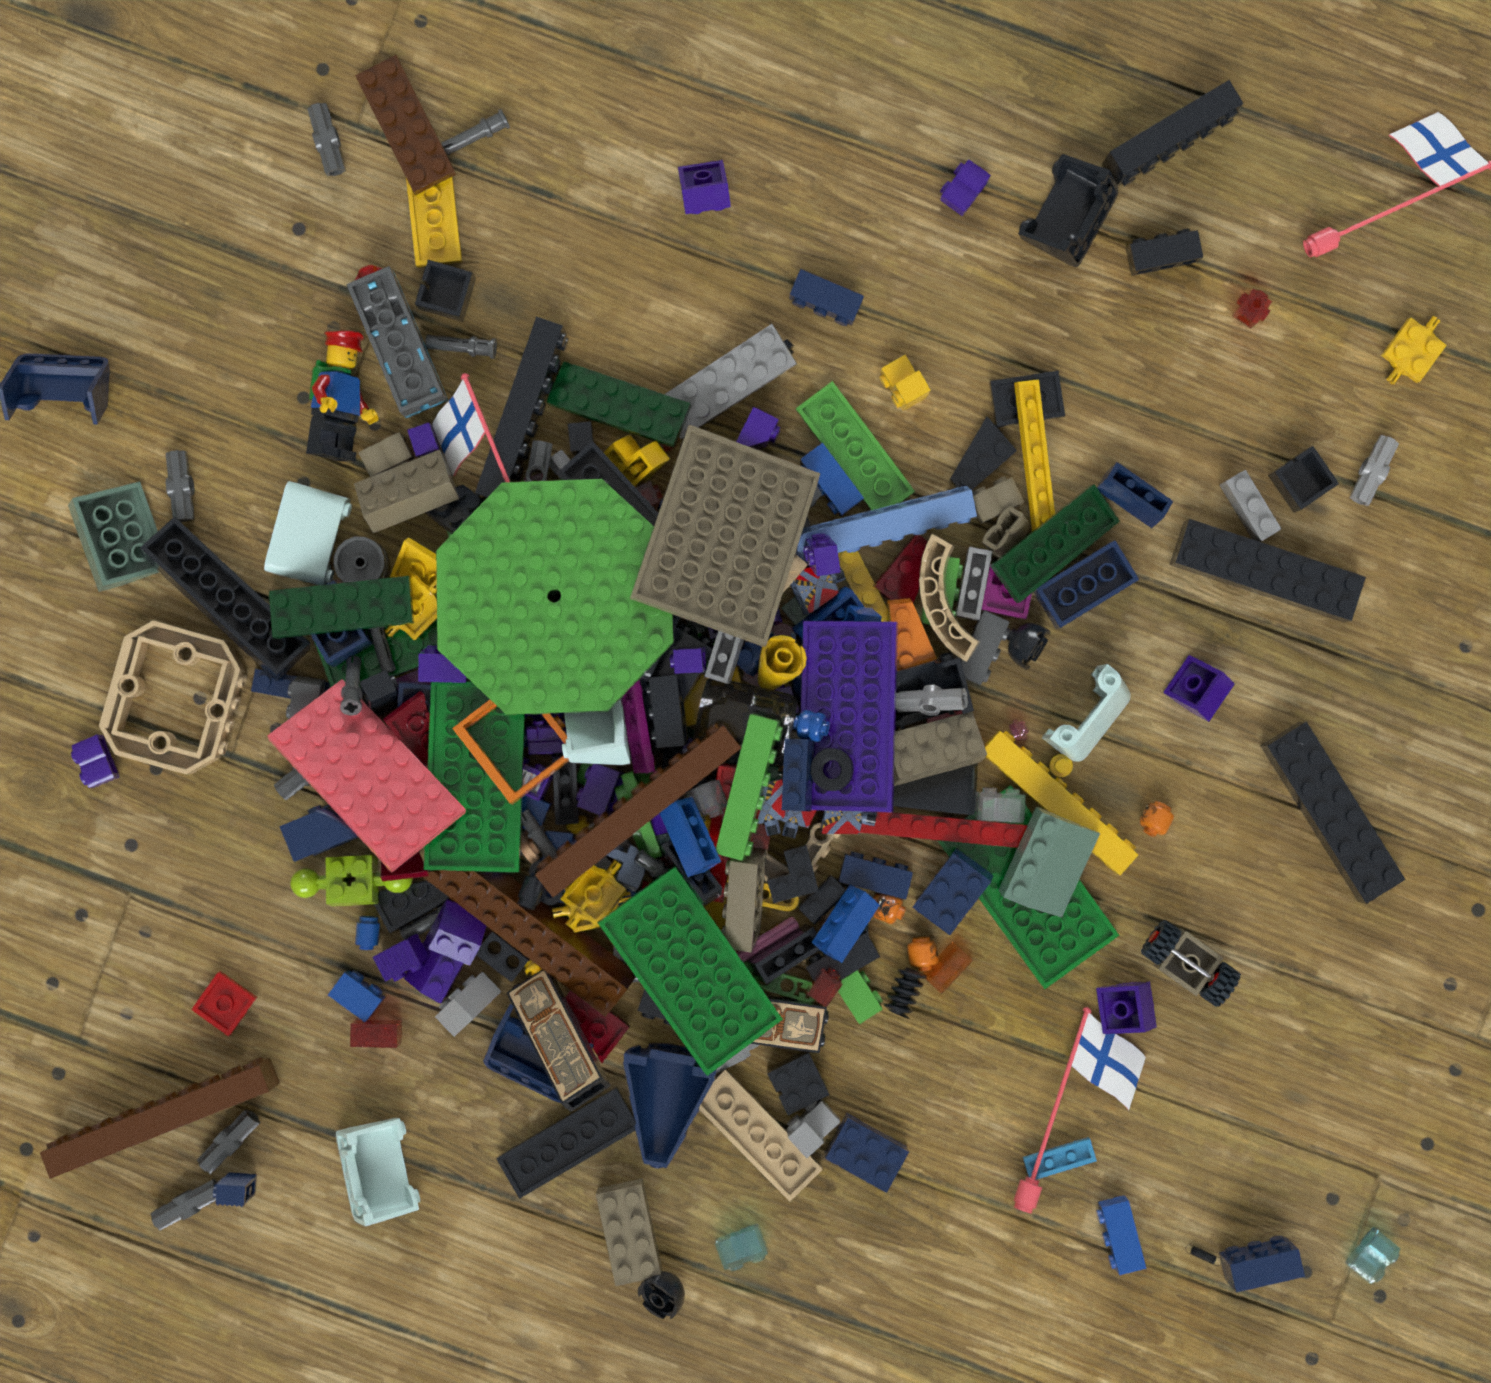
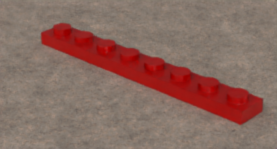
[860,812,1028,848]

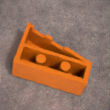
[887,598,937,671]

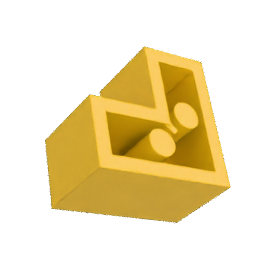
[879,354,931,411]
[603,434,670,488]

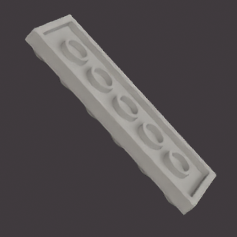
[665,324,797,439]

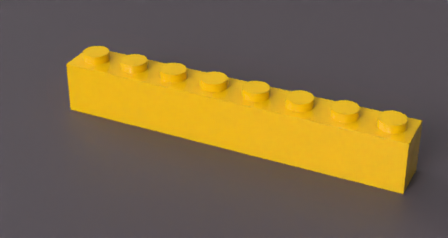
[984,731,1138,876]

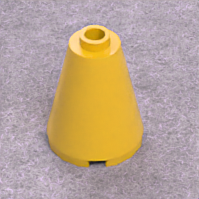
[757,635,807,691]

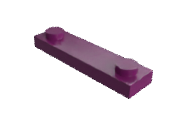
[621,680,655,773]

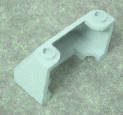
[264,481,352,585]
[1042,664,1131,762]
[562,699,631,765]
[336,1118,420,1226]

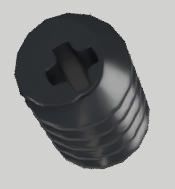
[884,967,927,1019]

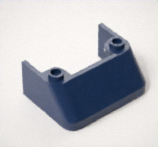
[0,353,110,425]
[279,805,359,862]
[483,1004,594,1103]

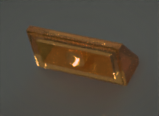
[923,942,973,994]

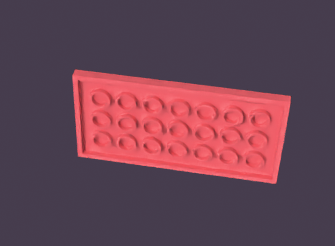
[267,679,466,872]

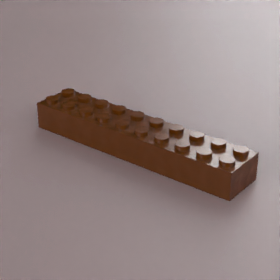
[535,723,741,897]
[423,870,636,1017]
[40,1057,280,1179]

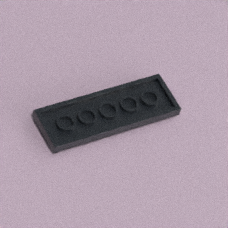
[496,1087,636,1199]

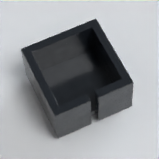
[415,260,476,322]
[1268,446,1339,513]
[767,1051,830,1115]

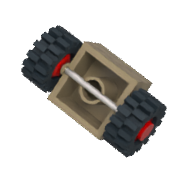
[1141,920,1241,1007]

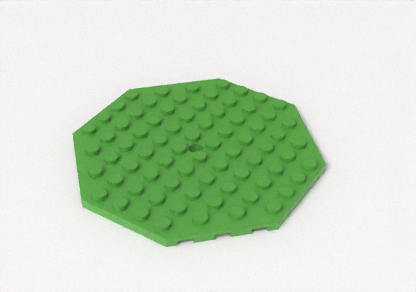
[436,479,674,715]

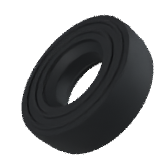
[811,748,854,791]

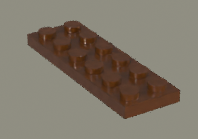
[355,55,456,195]

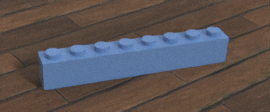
[795,486,977,564]

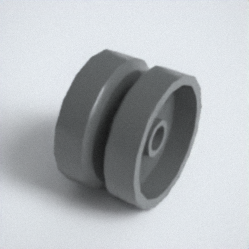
[334,537,390,583]

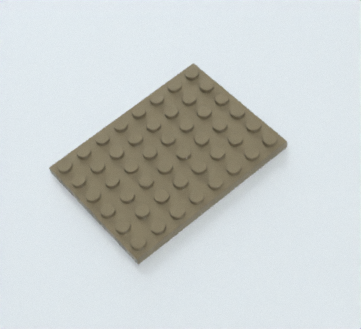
[630,425,820,647]

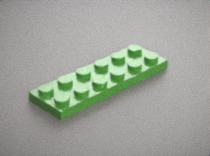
[795,381,915,510]

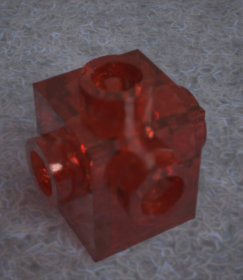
[1232,288,1272,329]

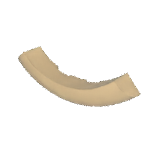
[919,534,980,662]

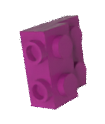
[981,564,1032,620]

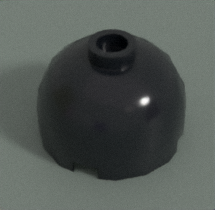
[1007,623,1050,670]
[638,1271,685,1319]

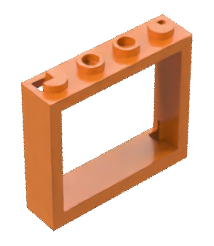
[453,700,569,804]

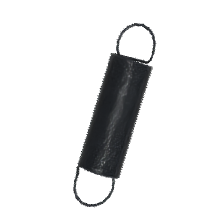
[1186,1244,1222,1266]

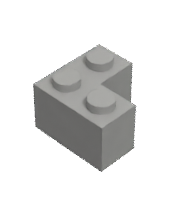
[435,972,501,1037]
[787,1099,840,1158]

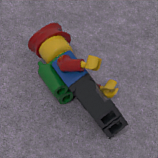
[306,330,379,462]

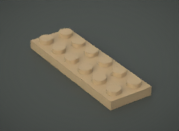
[699,1069,823,1202]

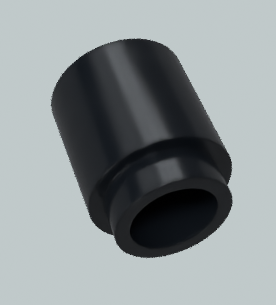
[517,873,546,910]

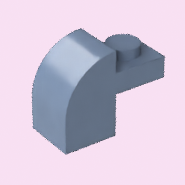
[606,845,645,889]

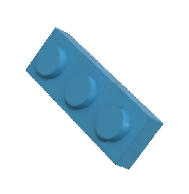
[1023,1137,1097,1180]

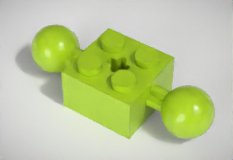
[290,855,413,907]

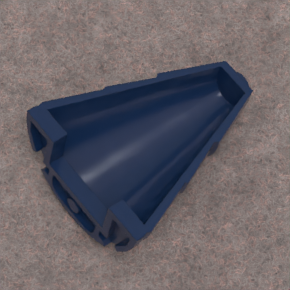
[623,1043,717,1169]

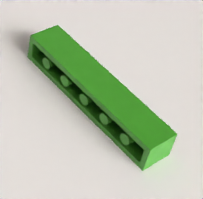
[716,714,783,861]

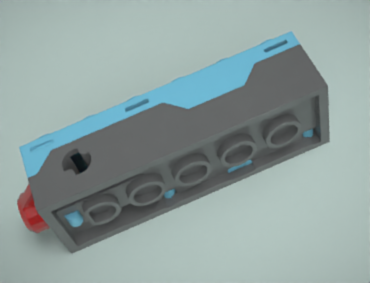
[346,265,449,418]

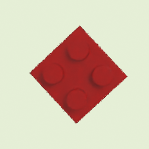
[191,971,258,1037]

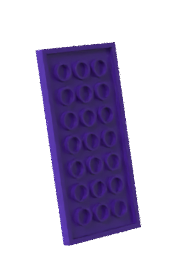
[800,621,898,812]

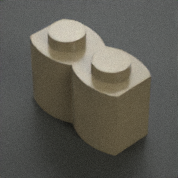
[359,432,415,477]
[972,476,1024,524]
[983,506,1031,559]

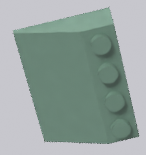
[68,482,159,592]
[998,807,1100,917]

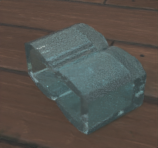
[715,1224,768,1271]
[1345,1227,1401,1285]

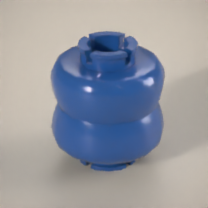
[794,710,830,742]

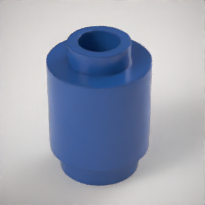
[355,916,380,950]

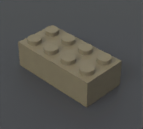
[354,449,459,533]
[894,712,987,786]
[721,847,767,952]
[596,1178,662,1286]

